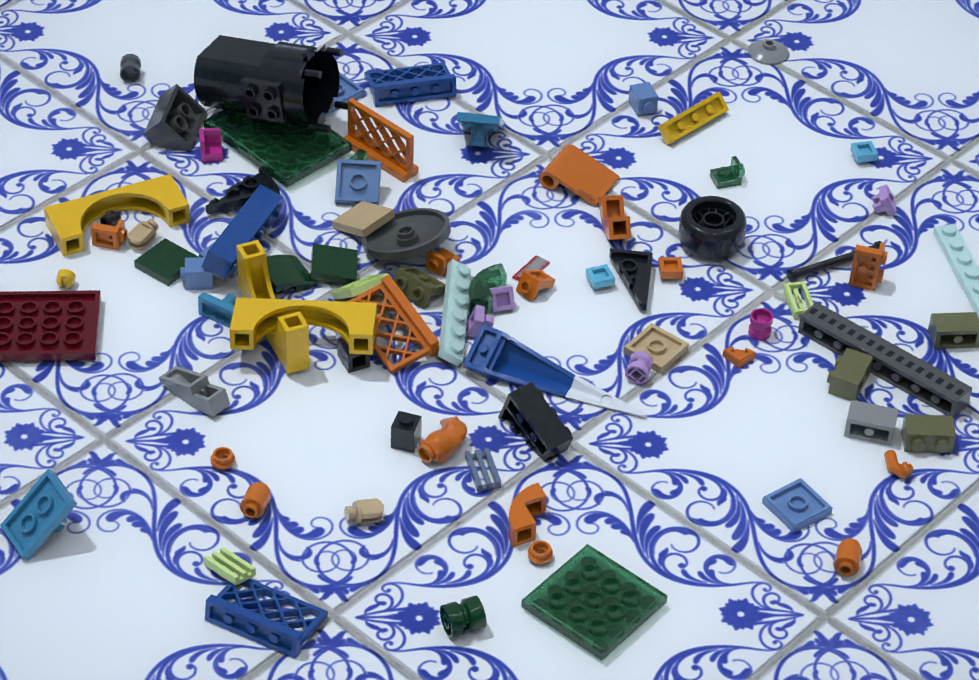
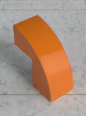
[598,195,632,240]
[508,483,547,547]

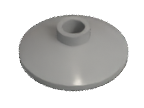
[748,39,789,65]

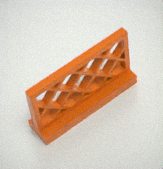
[342,98,419,183]
[347,275,439,375]

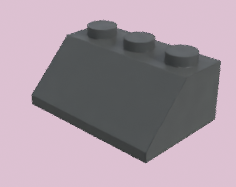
[144,84,207,152]

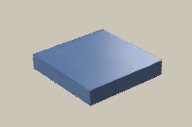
[335,159,382,205]
[762,478,833,533]

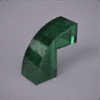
[468,263,507,316]

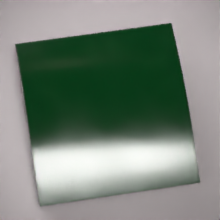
[266,255,317,293]

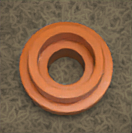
[210,447,235,469]
[528,540,553,564]

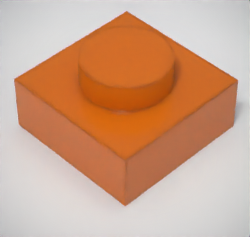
[658,257,683,279]

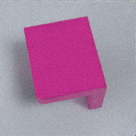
[199,128,223,163]

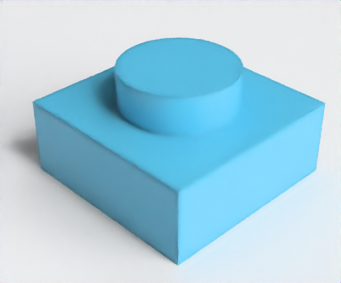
[850,141,879,163]
[585,264,615,289]

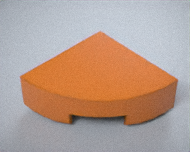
[722,347,756,368]

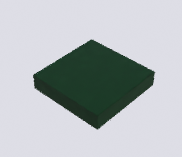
[134,238,199,286]
[310,243,358,285]

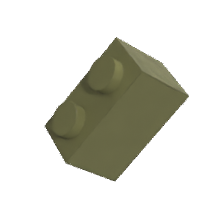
[928,312,979,349]
[827,348,873,401]
[901,414,956,453]

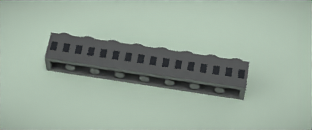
[798,302,972,419]

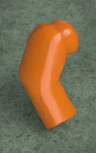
[884,450,913,478]

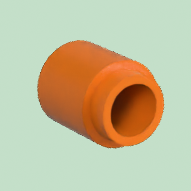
[240,482,271,519]
[834,538,862,576]

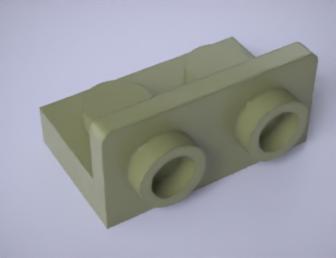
[394,266,445,308]

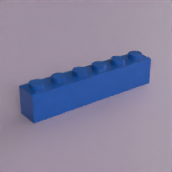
[202,184,283,280]

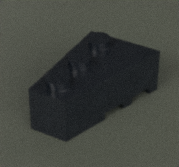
[498,382,573,462]

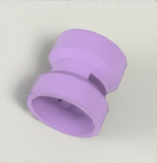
[625,351,653,384]

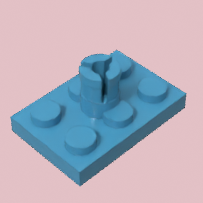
[456,112,505,147]
[0,469,77,560]

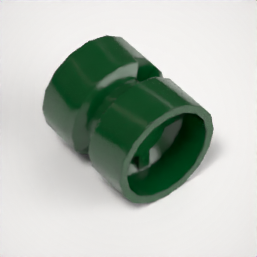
[440,595,487,638]

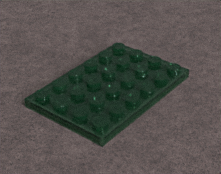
[203,110,352,188]

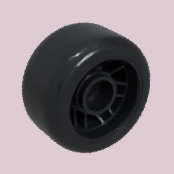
[678,196,747,260]

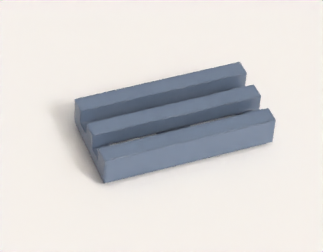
[465,448,501,492]

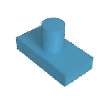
[198,292,236,328]

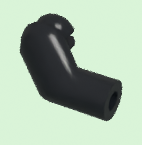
[100,210,121,226]

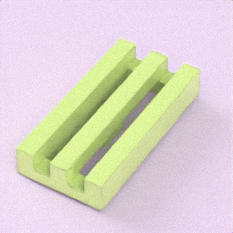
[782,282,814,319]
[203,547,256,586]

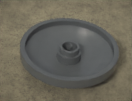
[362,208,451,261]

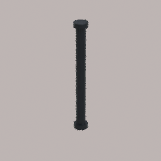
[787,241,885,282]

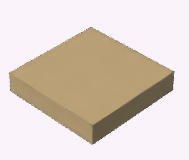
[332,201,395,238]
[623,323,689,374]

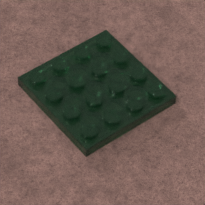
[521,544,668,661]

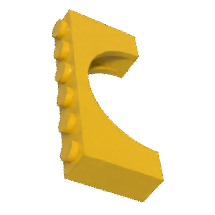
[44,174,190,256]
[236,240,309,374]
[229,297,377,355]

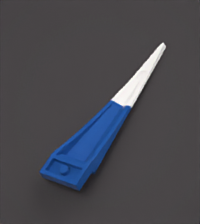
[463,324,647,418]

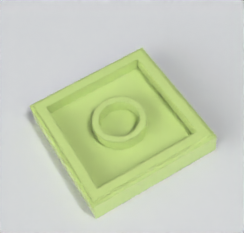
[331,273,389,300]

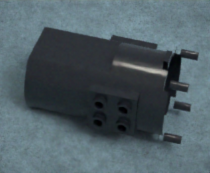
[194,35,348,133]

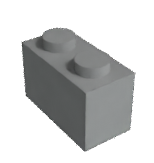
[844,400,899,446]

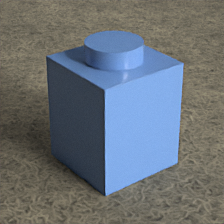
[628,82,658,116]
[180,257,213,290]

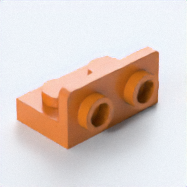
[849,242,888,291]

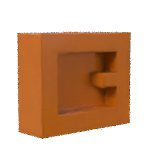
[91,219,128,250]
[425,248,460,277]
[516,269,556,301]

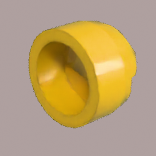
[56,269,76,289]

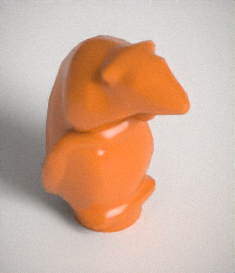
[417,416,467,463]

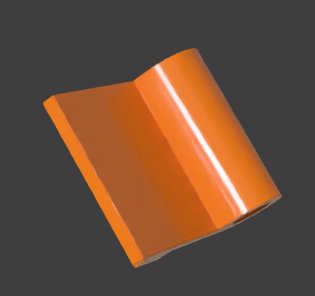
[539,144,620,207]

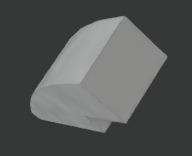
[159,366,230,417]

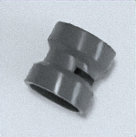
[120,54,141,83]

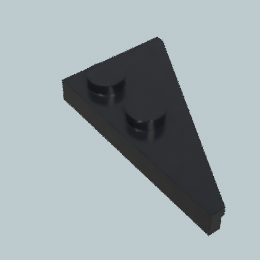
[205,166,280,215]
[609,248,653,311]

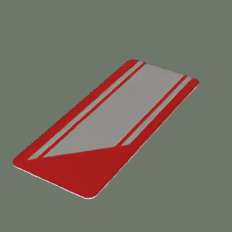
[512,255,550,281]

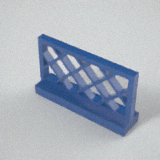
[364,62,456,106]
[205,574,328,658]

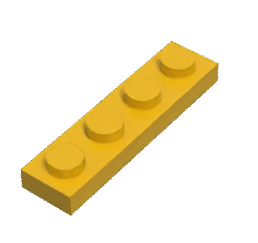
[657,91,729,145]

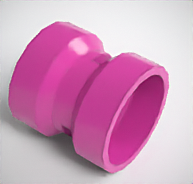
[748,308,773,341]

